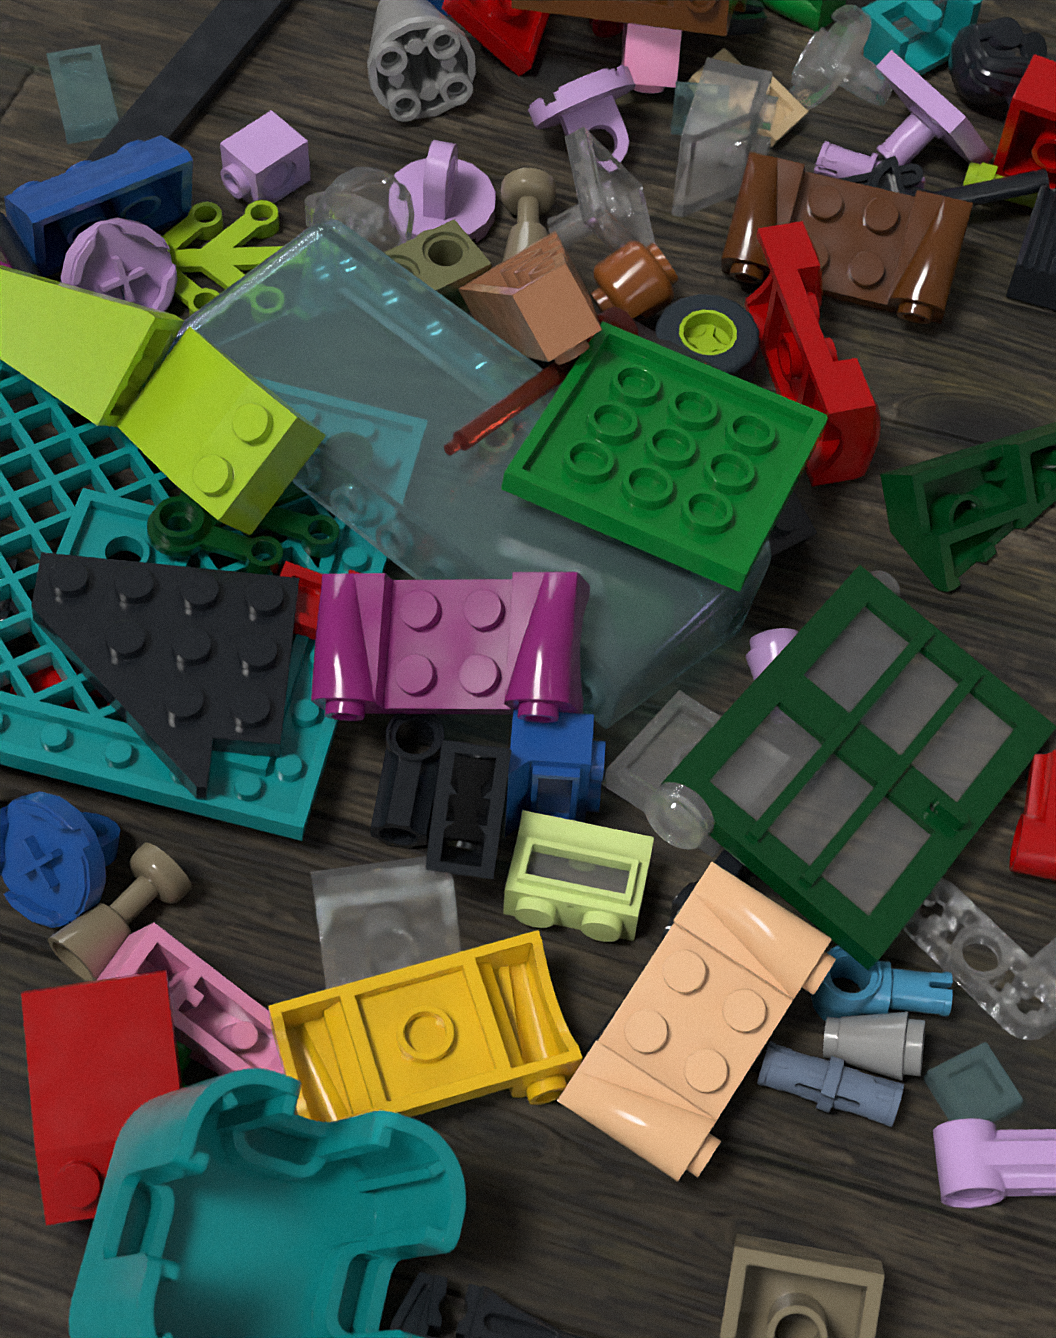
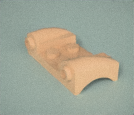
[557,862,836,1182]

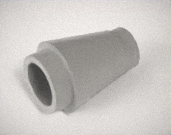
[823,1012,925,1081]

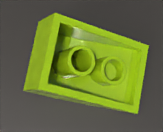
[115,326,326,535]

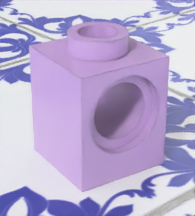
[220,110,310,204]

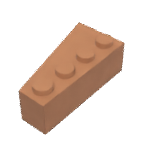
[458,231,602,365]

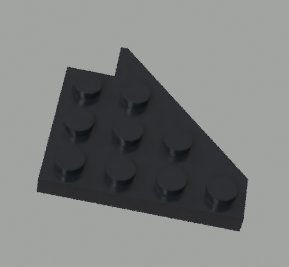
[31,552,299,800]

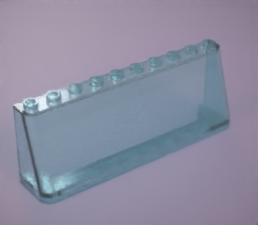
[162,219,771,729]

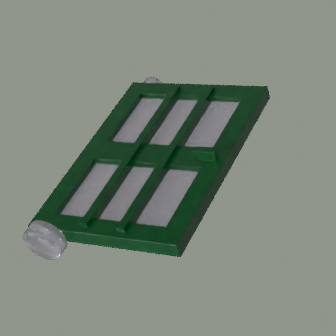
[645,565,1056,970]

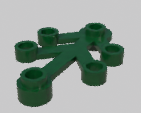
[147,435,373,576]

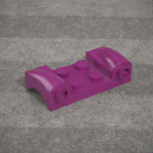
[311,572,590,723]

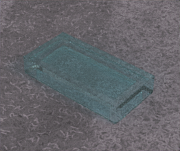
[47,45,119,144]

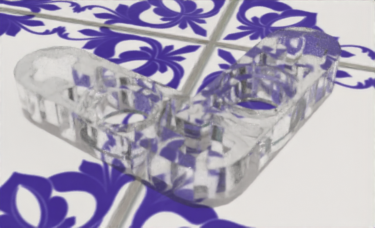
[903,878,1056,1040]

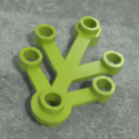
[160,200,342,328]

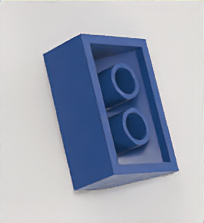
[4,135,193,278]

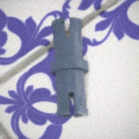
[757,1041,904,1127]

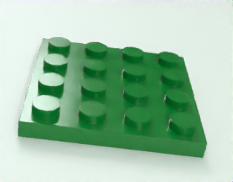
[501,322,828,592]

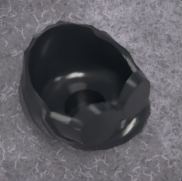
[948,17,1047,107]

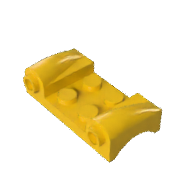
[268,930,583,1122]

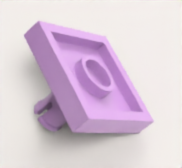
[876,50,994,166]

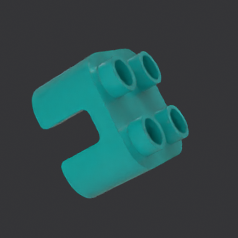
[69,1068,466,1338]

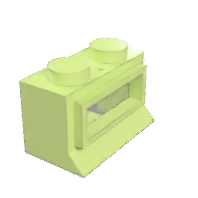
[503,810,654,942]

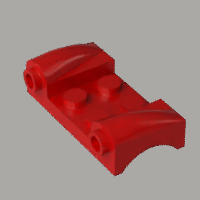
[744,221,881,487]

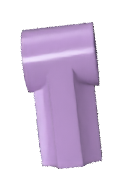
[933,1118,1056,1208]

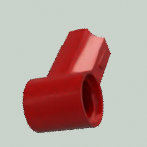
[1009,750,1056,881]

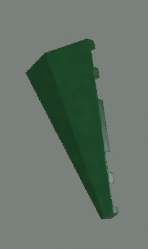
[880,422,1056,592]

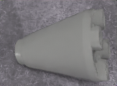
[367,0,476,122]

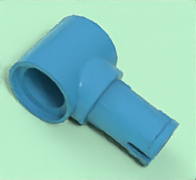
[811,945,953,1021]

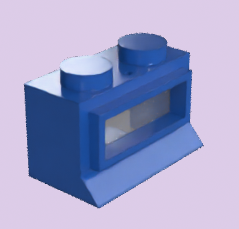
[505,709,606,837]

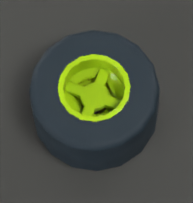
[655,294,759,383]

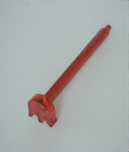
[444,307,639,456]

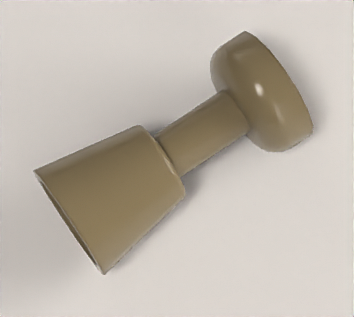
[501,168,556,262]
[47,842,192,982]

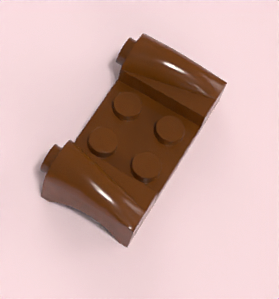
[512,0,747,36]
[721,152,973,324]

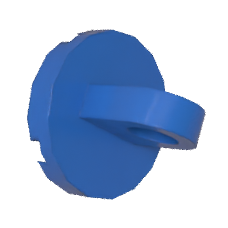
[0,791,120,928]

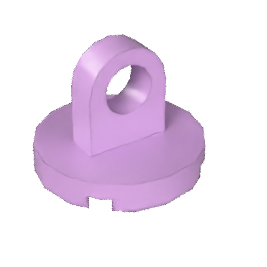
[528,64,636,172]
[385,140,496,243]
[61,218,177,312]

